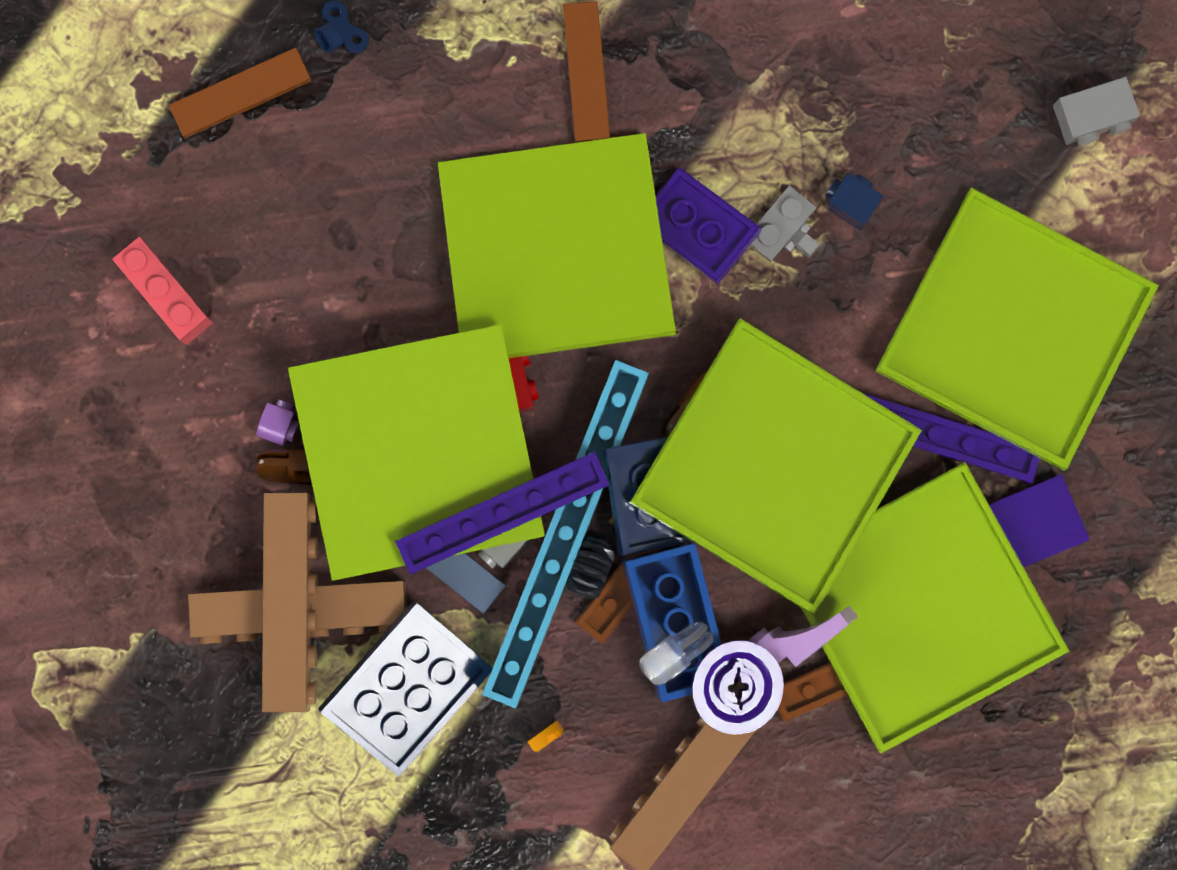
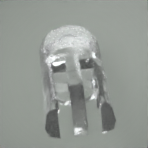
[639,622,713,685]

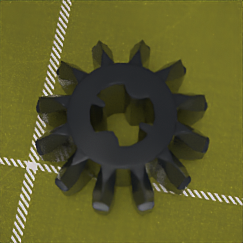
[566,536,616,600]

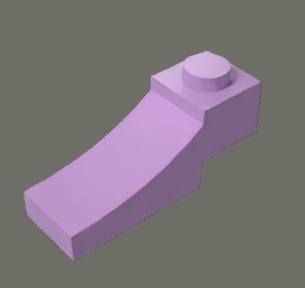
[748,606,858,667]

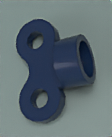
[314,0,369,53]

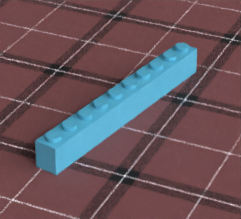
[482,360,649,708]

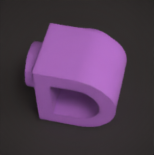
[256,399,300,446]

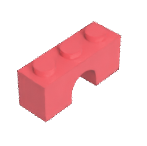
[112,236,214,345]

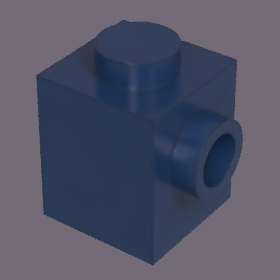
[825,173,883,231]

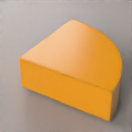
[528,720,564,752]

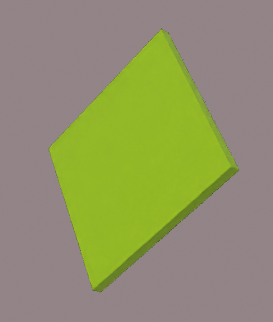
[438,133,676,358]
[875,187,1159,471]
[629,318,922,615]
[288,324,545,581]
[800,462,1069,754]

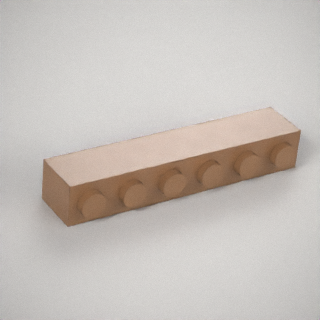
[262,493,318,712]
[188,581,407,644]
[609,679,756,870]

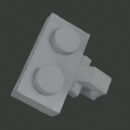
[750,185,819,263]

